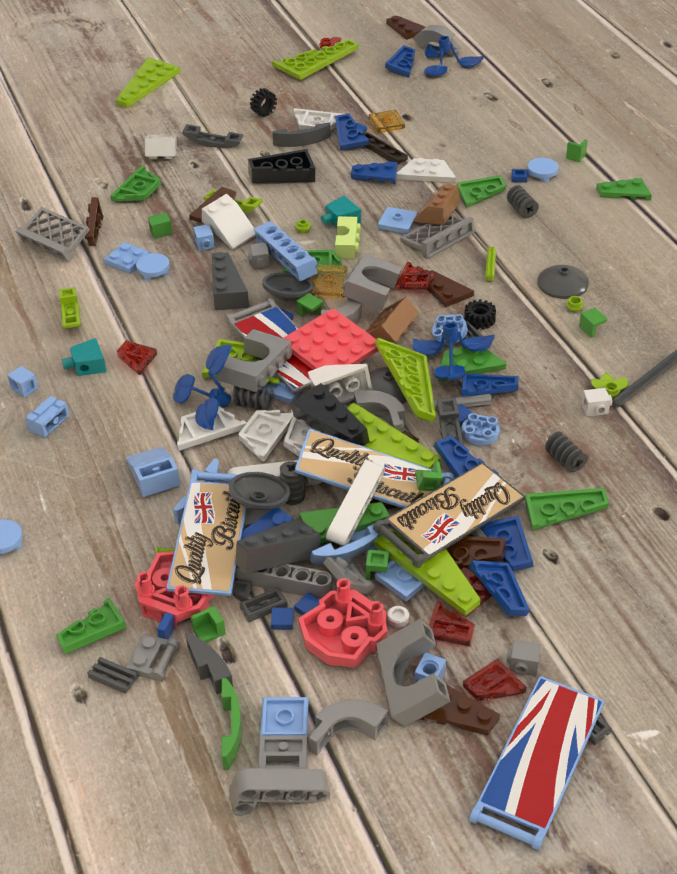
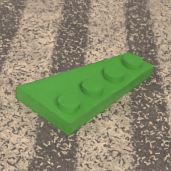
[525,488,609,531]
[299,502,390,545]

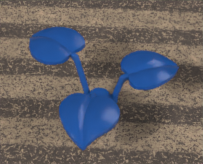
[424,36,484,76]
[413,322,495,380]
[173,345,232,430]

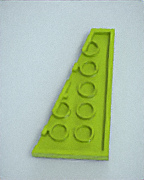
[272,39,359,80]
[116,57,180,108]
[316,403,441,469]

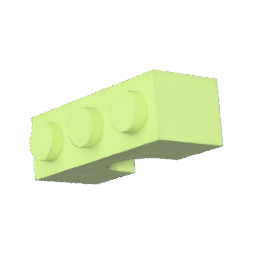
[335,217,361,259]

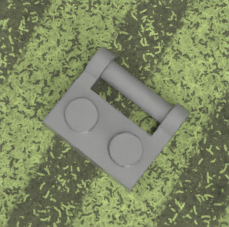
[323,556,375,594]
[125,634,180,681]
[258,735,308,769]

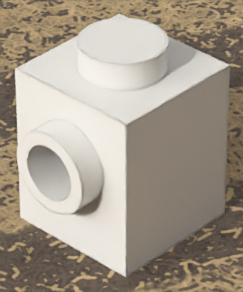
[582,388,612,417]

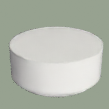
[387,606,409,628]

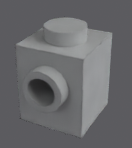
[248,242,270,269]
[506,640,541,676]

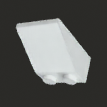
[145,135,178,159]
[202,194,256,250]
[308,364,373,404]

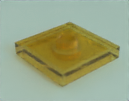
[369,109,405,133]
[311,264,348,297]

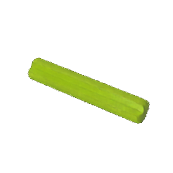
[485,247,496,282]

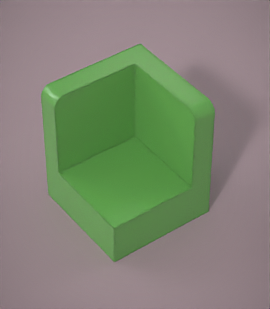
[566,139,588,162]
[148,213,172,239]
[297,293,324,317]
[579,308,607,338]
[415,461,443,491]
[366,550,389,580]
[191,606,226,643]

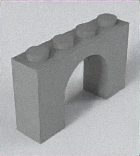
[342,253,403,310]
[217,329,293,392]
[376,619,450,727]

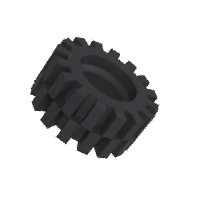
[250,88,277,117]
[464,299,496,330]

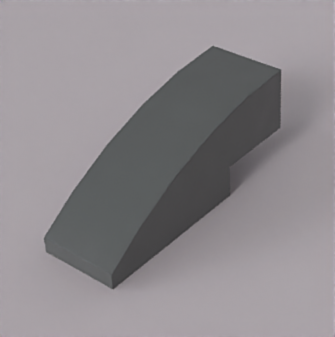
[185,632,233,694]

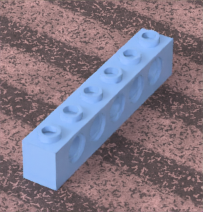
[254,221,318,281]

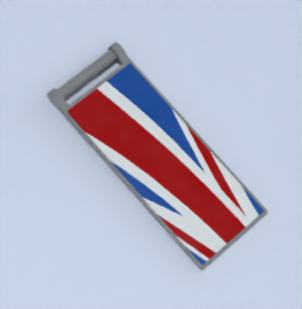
[225,297,312,393]

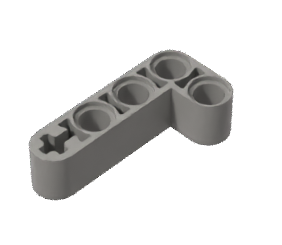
[229,768,330,816]

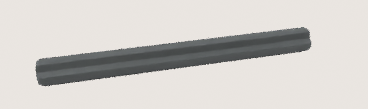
[612,350,677,408]

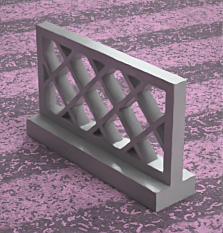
[16,207,90,262]
[400,214,475,258]

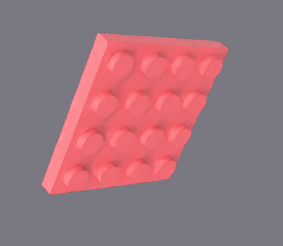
[284,308,379,370]

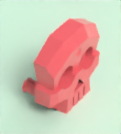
[134,551,215,628]
[298,578,387,668]

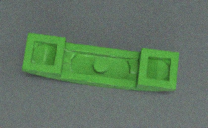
[222,678,242,770]

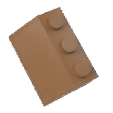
[414,184,459,225]
[366,296,419,344]

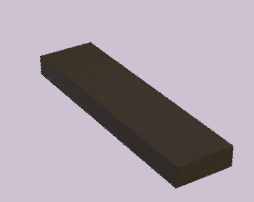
[364,132,408,164]

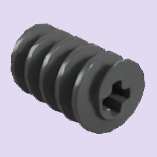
[507,185,539,218]
[233,385,274,411]
[545,431,588,472]
[280,461,305,505]

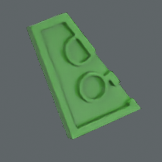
[456,175,506,208]
[596,178,652,200]
[56,598,126,654]

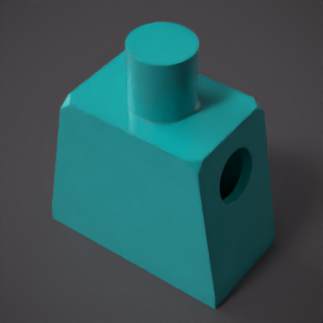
[321,196,361,228]
[61,338,106,376]

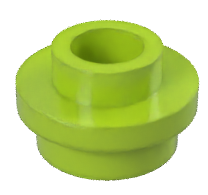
[295,219,311,234]
[566,296,584,312]

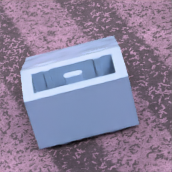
[125,446,180,497]

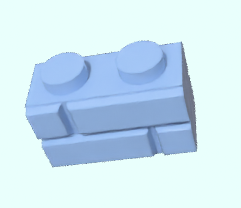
[25,396,69,438]

